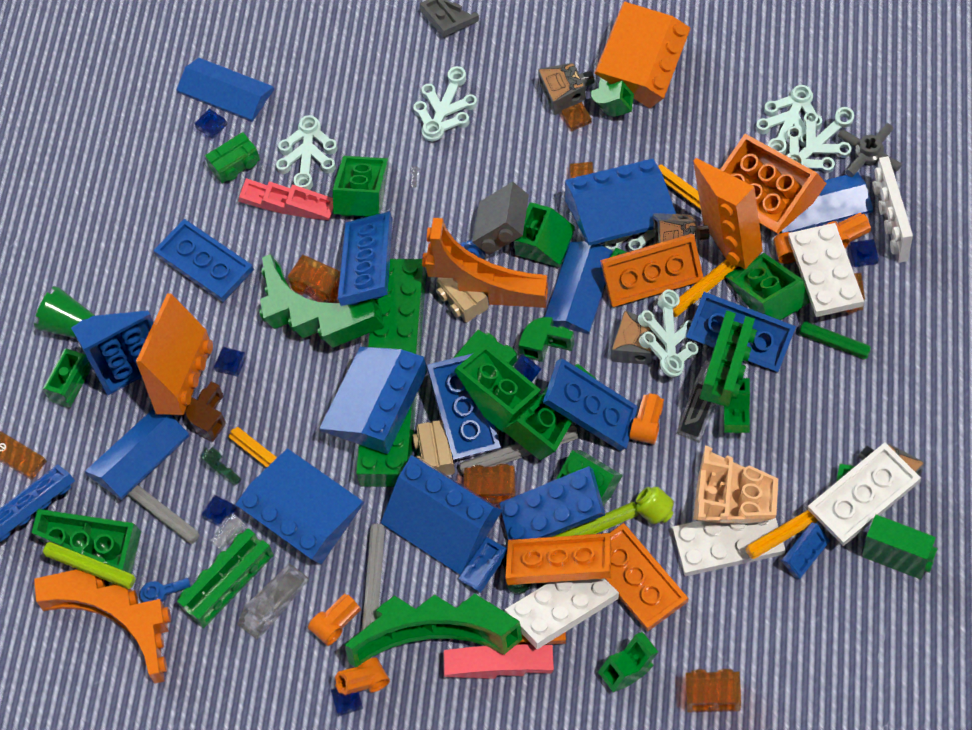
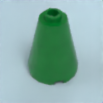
[34,286,95,339]

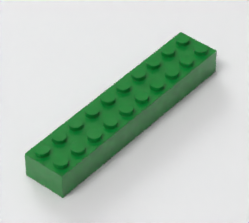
[356,259,426,487]

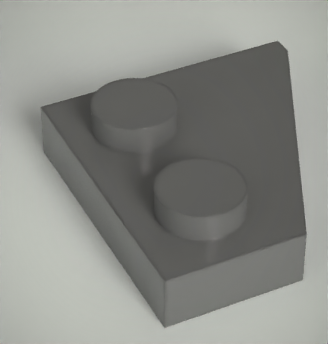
[419,0,479,37]

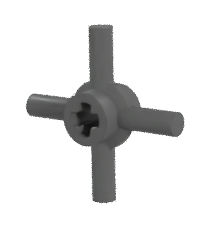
[838,123,902,177]

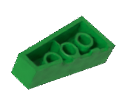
[503,364,596,460]
[32,509,141,574]

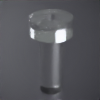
[410,166,421,188]

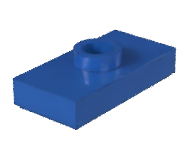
[781,522,830,579]
[458,537,507,593]

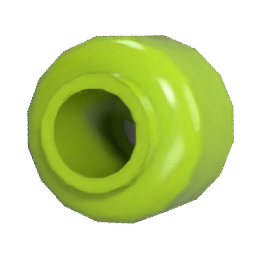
[636,487,674,524]

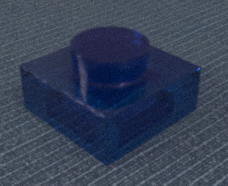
[194,108,227,139]
[850,239,879,267]
[214,347,246,377]
[512,354,542,382]
[201,495,237,529]
[330,688,364,717]

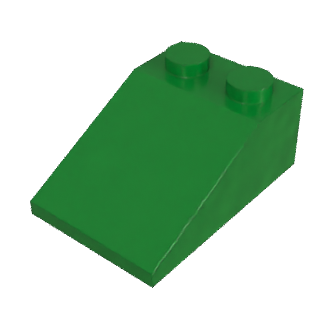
[333,156,388,217]
[725,253,810,320]
[455,344,541,433]

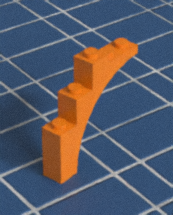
[422,218,548,308]
[34,569,171,684]

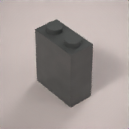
[472,182,529,255]

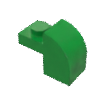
[591,77,634,117]
[518,317,574,362]
[724,378,750,433]
[598,632,658,693]

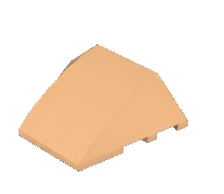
[693,445,778,523]

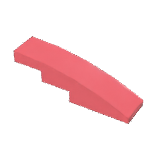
[238,178,333,220]
[443,644,554,679]

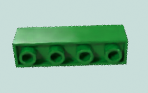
[699,310,757,407]
[177,528,274,629]

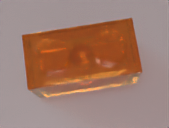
[288,254,341,303]
[464,464,516,505]
[686,669,741,712]

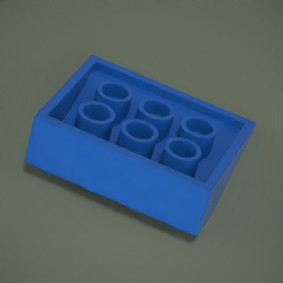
[565,159,676,246]
[71,310,154,395]
[319,347,427,454]
[235,448,365,565]
[381,455,502,575]

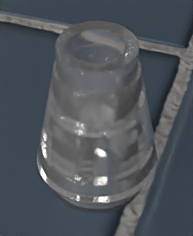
[210,513,248,550]

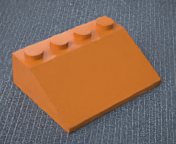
[594,2,691,108]
[720,134,827,234]
[693,158,763,269]
[136,293,213,415]

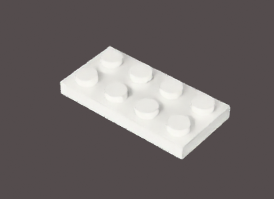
[872,156,913,263]
[788,223,864,317]
[808,442,921,546]
[672,517,786,577]
[505,579,619,649]

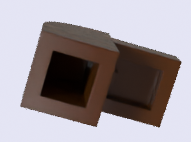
[185,381,226,443]

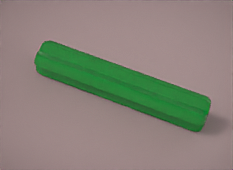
[800,322,871,359]

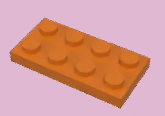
[600,234,703,307]
[606,523,689,632]
[505,533,611,585]

